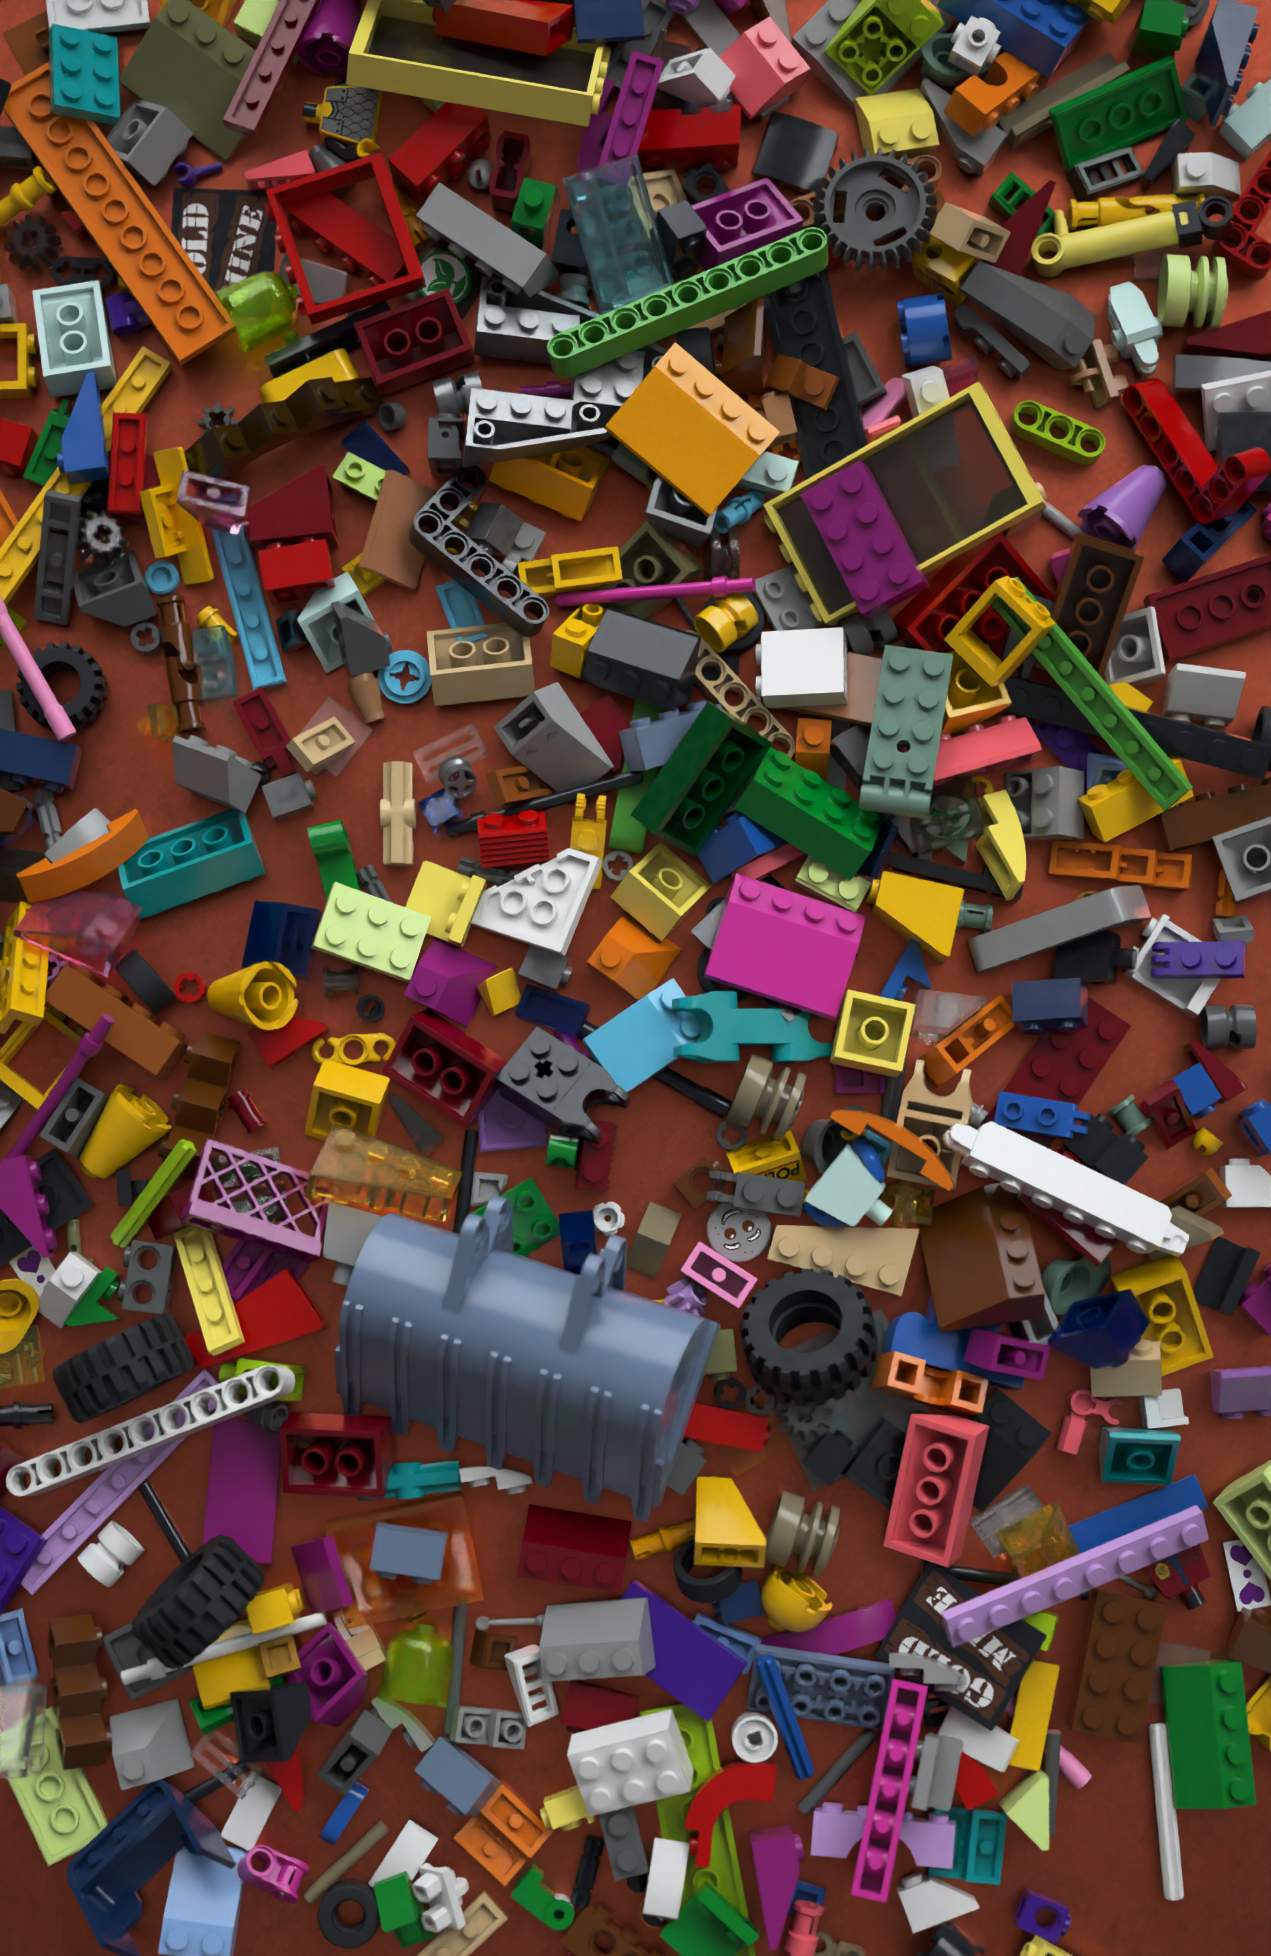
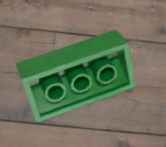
[1160,1658,1256,1809]

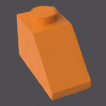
[793,718,832,781]

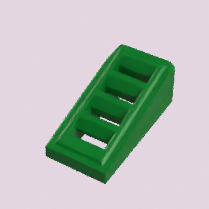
[988,172,1054,240]

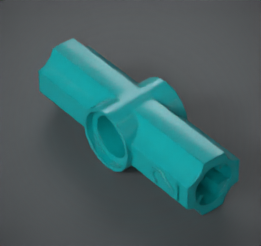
[357,1460,462,1501]

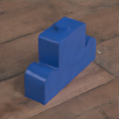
[882,1293,1024,1391]

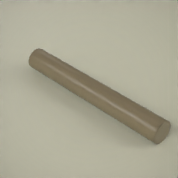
[303,1820,389,1904]

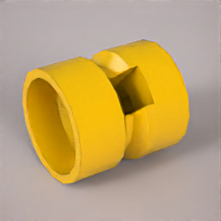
[694,593,758,652]

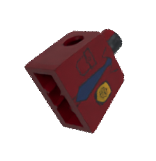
[1140,1544,1210,1610]

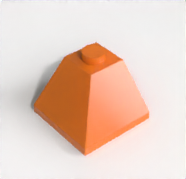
[587,912,682,1001]

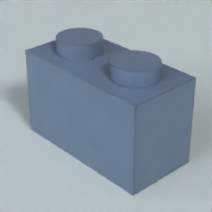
[369,1522,448,1584]
[414,1736,502,1817]

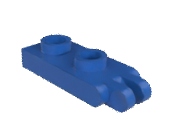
[994,1091,1091,1140]

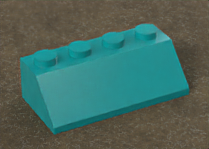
[118,808,265,920]

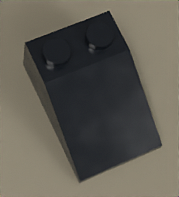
[968,1387,1052,1512]

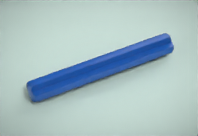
[756,1654,814,1780]

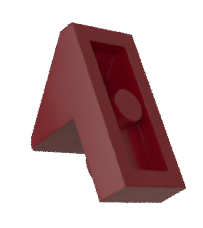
[1140,1080,1197,1149]

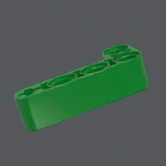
[307,820,361,961]

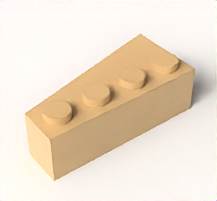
[766,1225,919,1296]

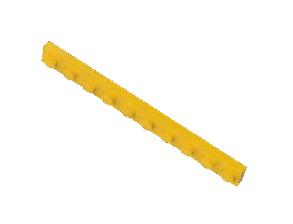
[0,346,172,605]

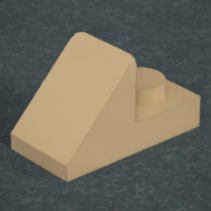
[286,716,356,775]

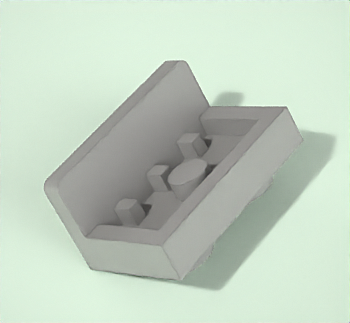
[907,1732,963,1811]

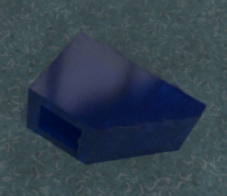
[559,1210,598,1275]

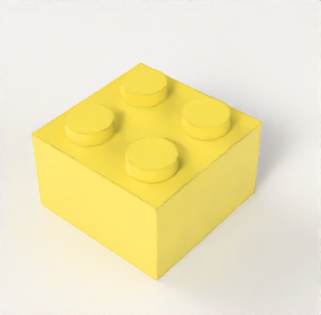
[829,990,916,1078]

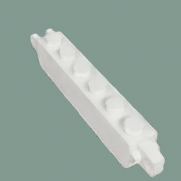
[942,1121,1190,1257]

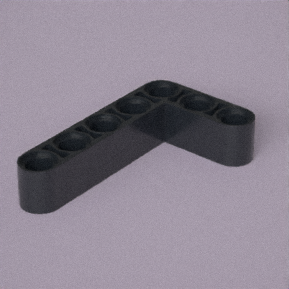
[409,466,549,637]

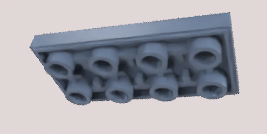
[746,1644,895,1731]

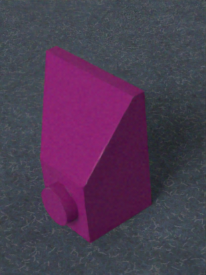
[403,937,497,1028]
[285,1621,368,1727]

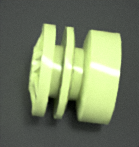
[1157,254,1228,328]

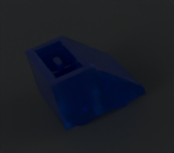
[241,901,322,980]

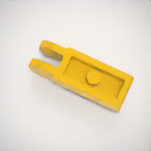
[570,793,607,890]

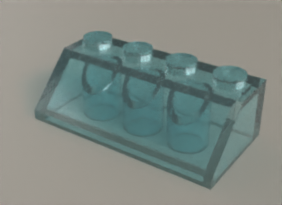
[562,154,674,311]

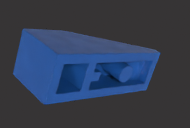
[57,372,110,484]

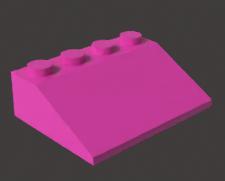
[704,873,866,1021]

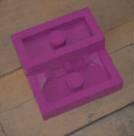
[221,1240,310,1301]
[291,1535,353,1614]

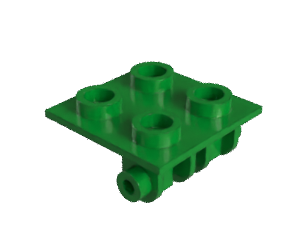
[472,1177,564,1256]

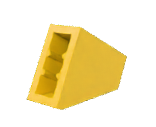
[694,1476,766,1568]

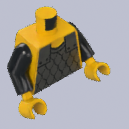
[302,78,382,162]

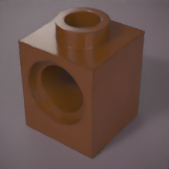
[673,1157,727,1211]

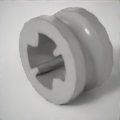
[603,850,633,882]

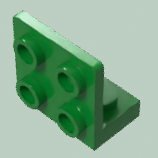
[660,1880,759,1956]

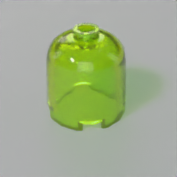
[214,271,299,353]
[378,1623,453,1708]

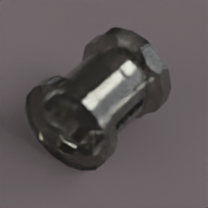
[323,965,360,998]

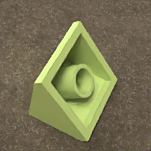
[999,1768,1049,1850]

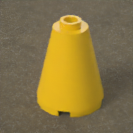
[207,961,298,1031]
[79,1083,172,1179]

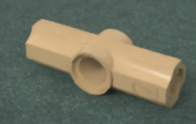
[380,761,416,867]

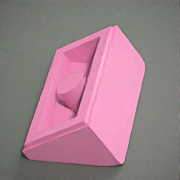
[861,377,907,431]

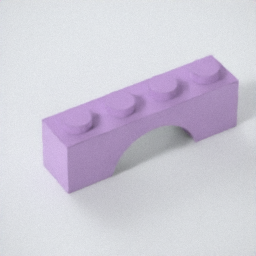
[811,1802,956,1869]

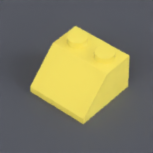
[854,88,939,160]
[611,842,711,941]

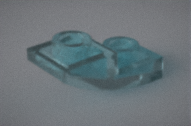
[192,625,238,701]

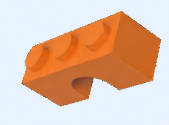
[944,51,1041,138]
[871,1351,989,1417]

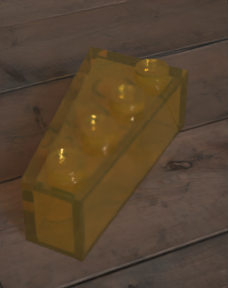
[304,1122,463,1221]

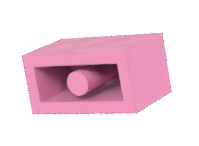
[680,1241,757,1308]

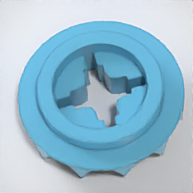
[378,650,431,704]

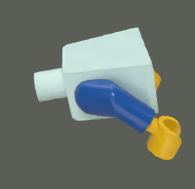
[802,1129,893,1228]

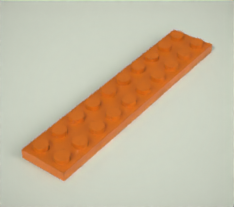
[3,62,238,365]

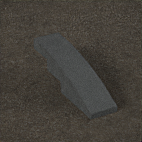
[1173,354,1271,392]

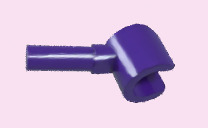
[173,162,223,188]

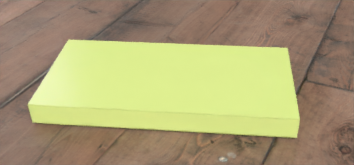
[0,1706,109,1866]

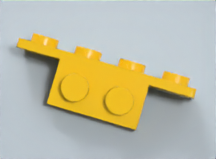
[139,447,214,585]

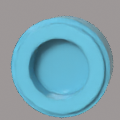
[145,561,180,596]

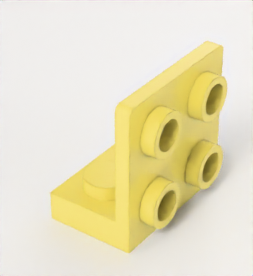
[405,861,487,948]

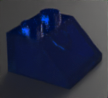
[1047,1289,1150,1369]

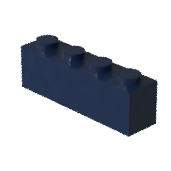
[0,729,82,793]

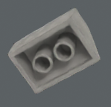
[539,1597,656,1682]

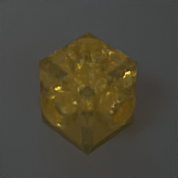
[878,1178,935,1229]

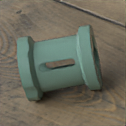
[956,899,993,933]
[1107,1094,1152,1137]

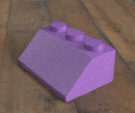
[1209,1366,1271,1419]

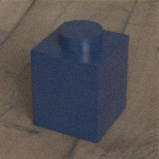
[712,1577,765,1624]

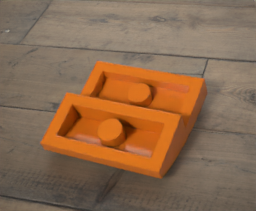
[452,1784,553,1887]

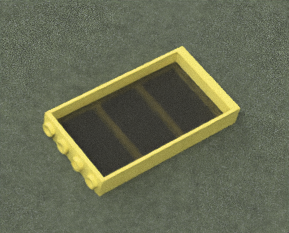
[346,0,611,127]
[763,381,1047,627]

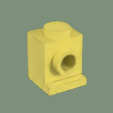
[540,1785,596,1831]

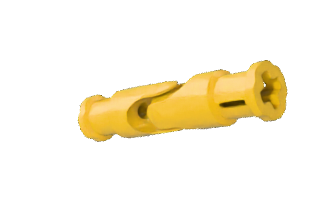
[1068,192,1206,230]

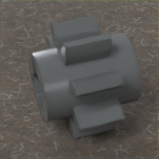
[197,401,239,435]

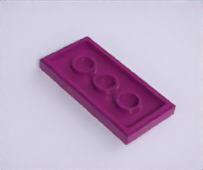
[202,1419,281,1564]

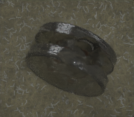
[703,528,740,582]

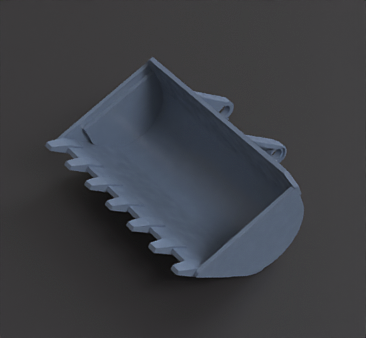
[335,1195,721,1523]

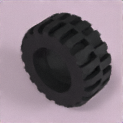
[740,1269,878,1407]
[52,1313,194,1424]
[131,1534,265,1669]

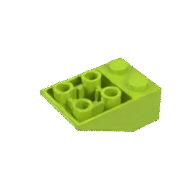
[825,0,944,96]

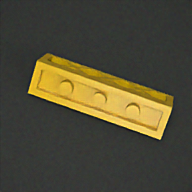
[0,901,53,1034]

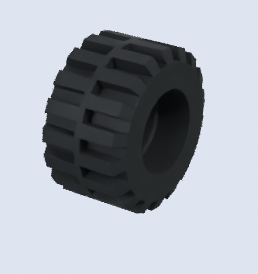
[16,642,108,731]

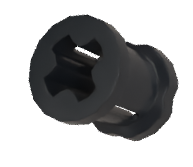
[714,1378,745,1410]

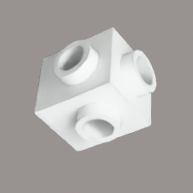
[948,15,1001,76]

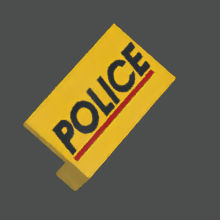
[726,1130,808,1182]

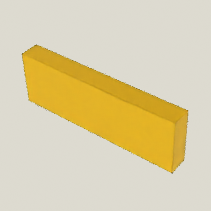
[1008,1660,1060,1771]

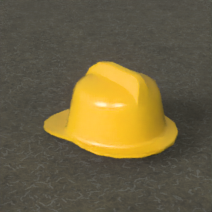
[0,1278,39,1354]

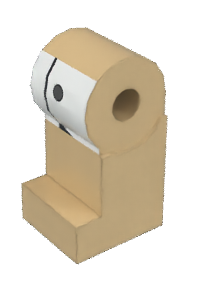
[333,1601,389,1671]

